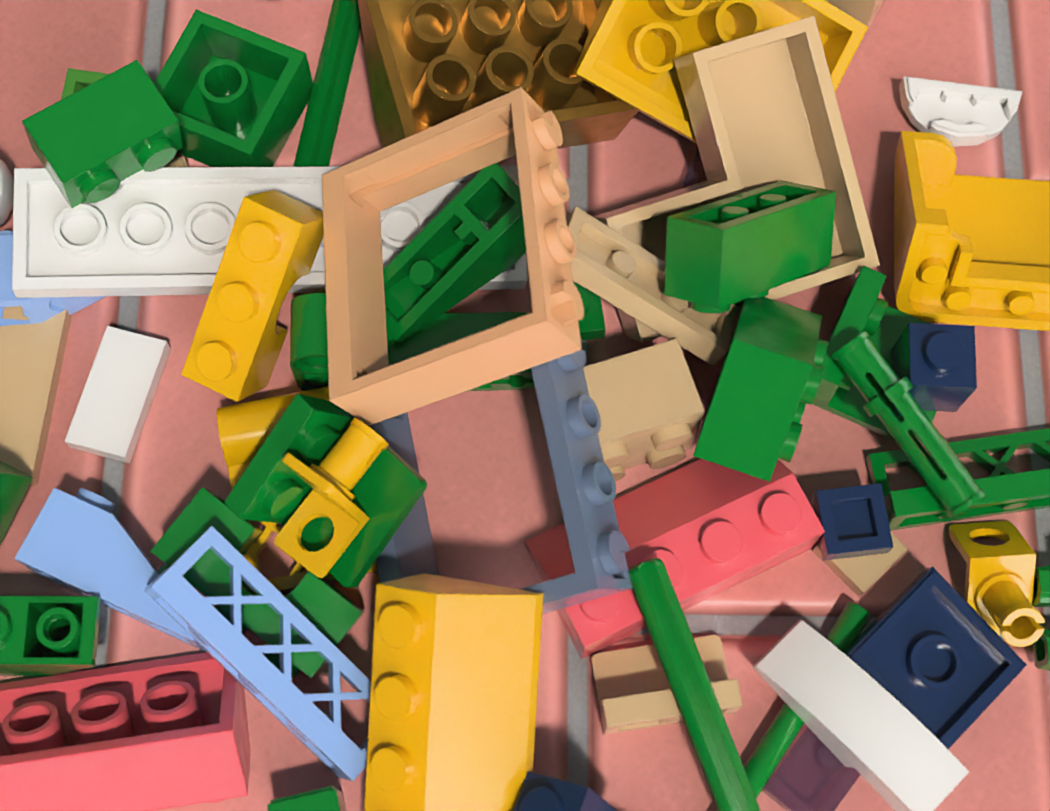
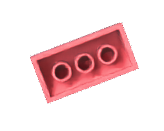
[524,459,825,660]
[0,652,251,811]

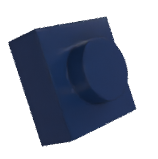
[812,483,893,561]

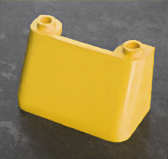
[894,131,1050,331]

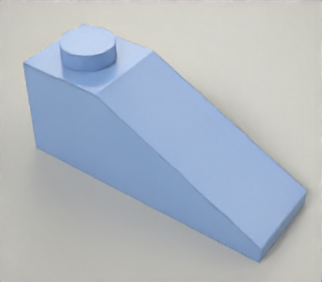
[14,488,206,652]

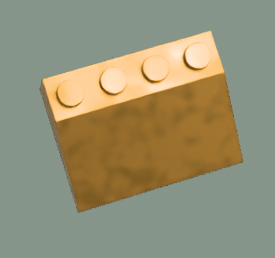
[358,0,638,156]

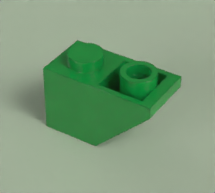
[0,596,101,676]

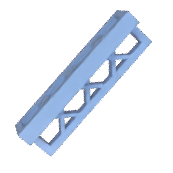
[144,526,371,781]

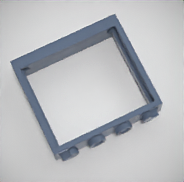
[366,350,633,614]

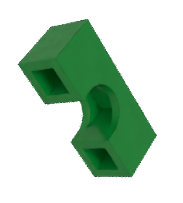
[150,487,365,679]

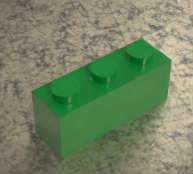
[664,180,836,314]

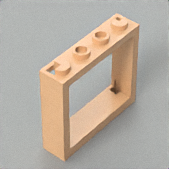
[322,87,584,426]

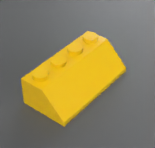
[364,573,544,811]

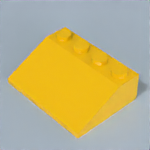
[573,0,868,143]

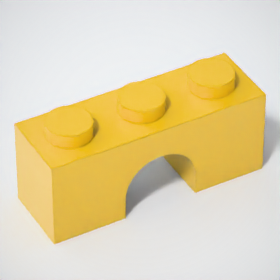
[181,189,324,402]

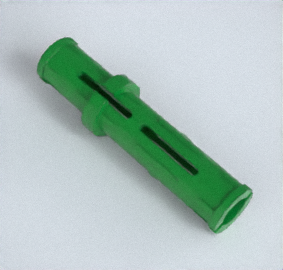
[831,331,986,518]

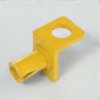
[274,418,389,578]
[948,521,1045,647]

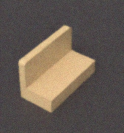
[591,635,743,735]

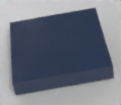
[843,567,1027,749]

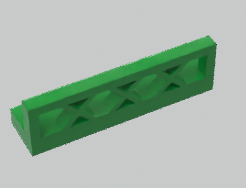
[865,428,1050,531]

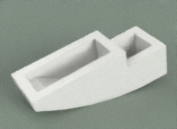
[752,620,969,811]

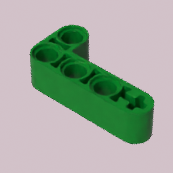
[290,293,535,391]

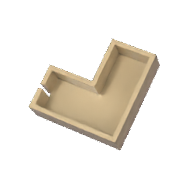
[593,15,880,343]

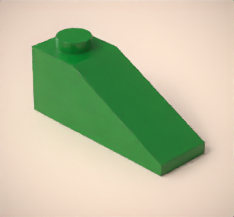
[383,163,526,342]

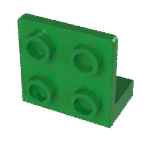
[812,266,937,444]
[224,393,427,588]

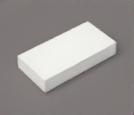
[64,326,171,463]

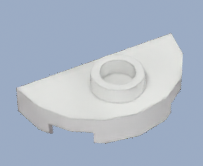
[899,76,1022,146]

